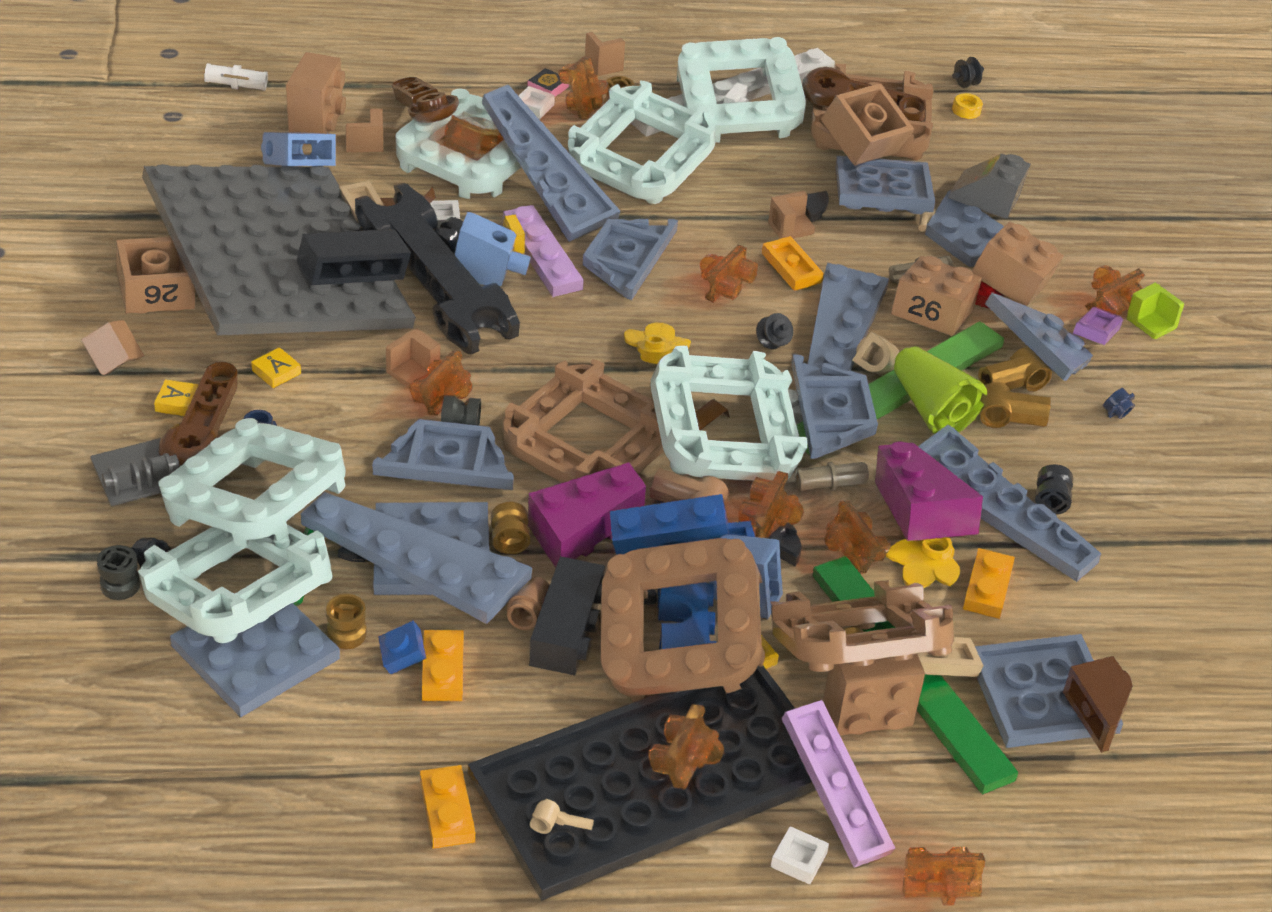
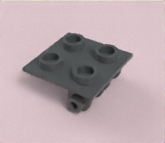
[90,438,180,506]

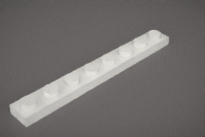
[631,48,835,137]

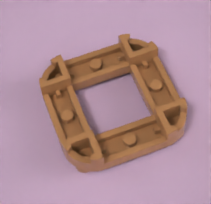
[811,64,933,160]
[503,359,664,483]
[601,538,765,702]
[771,580,954,672]

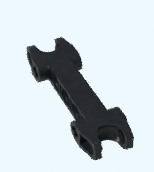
[355,183,520,354]

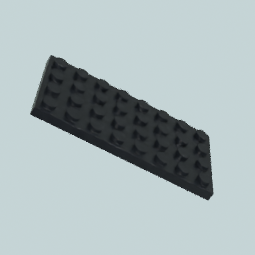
[468,665,816,901]

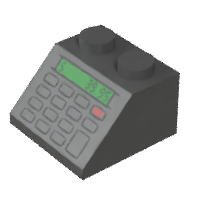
[948,154,1031,219]

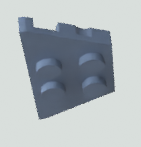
[925,190,1004,267]
[583,219,678,300]
[985,293,1093,381]
[791,354,878,459]
[372,419,514,490]

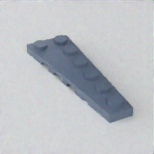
[482,85,620,242]
[808,262,889,371]
[918,425,1101,582]
[301,492,532,624]

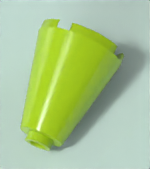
[894,346,987,434]

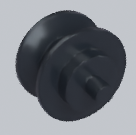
[952,57,984,88]
[756,313,794,350]

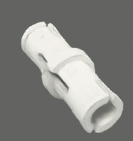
[204,63,268,91]

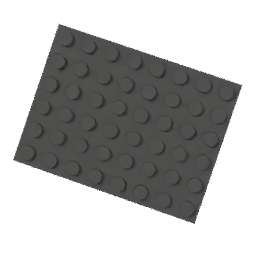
[142,164,416,335]

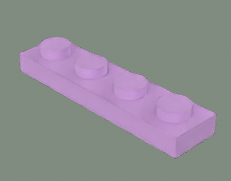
[503,205,583,297]
[782,700,895,868]

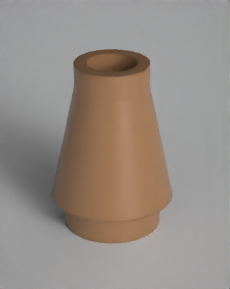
[507,577,550,630]

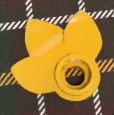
[624,322,691,364]
[886,537,960,588]

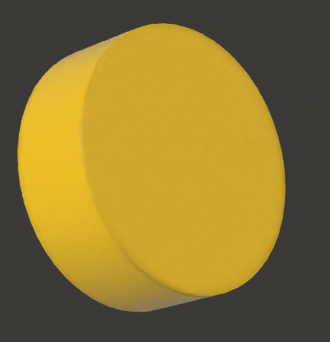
[952,93,983,119]

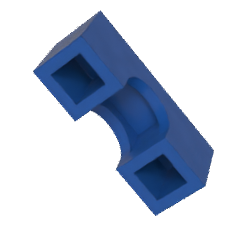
[610,494,729,555]
[657,582,717,650]

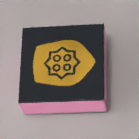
[528,68,569,97]

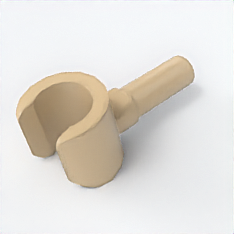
[915,208,936,232]
[530,799,594,834]

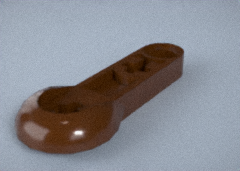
[802,67,926,122]
[391,77,459,123]
[158,362,238,466]

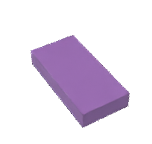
[1073,307,1123,345]

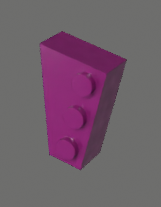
[875,441,983,541]
[528,462,646,568]

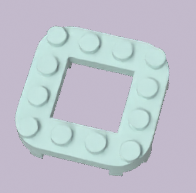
[677,37,806,143]
[568,80,715,204]
[396,89,521,199]
[650,346,807,481]
[159,418,346,548]
[138,525,333,643]

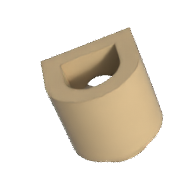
[852,332,899,376]

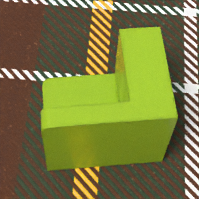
[1126,282,1184,339]

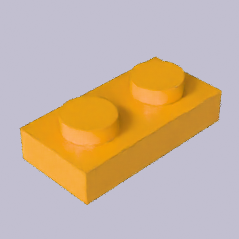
[762,236,824,291]
[963,548,1015,619]
[422,630,464,701]
[420,765,476,849]

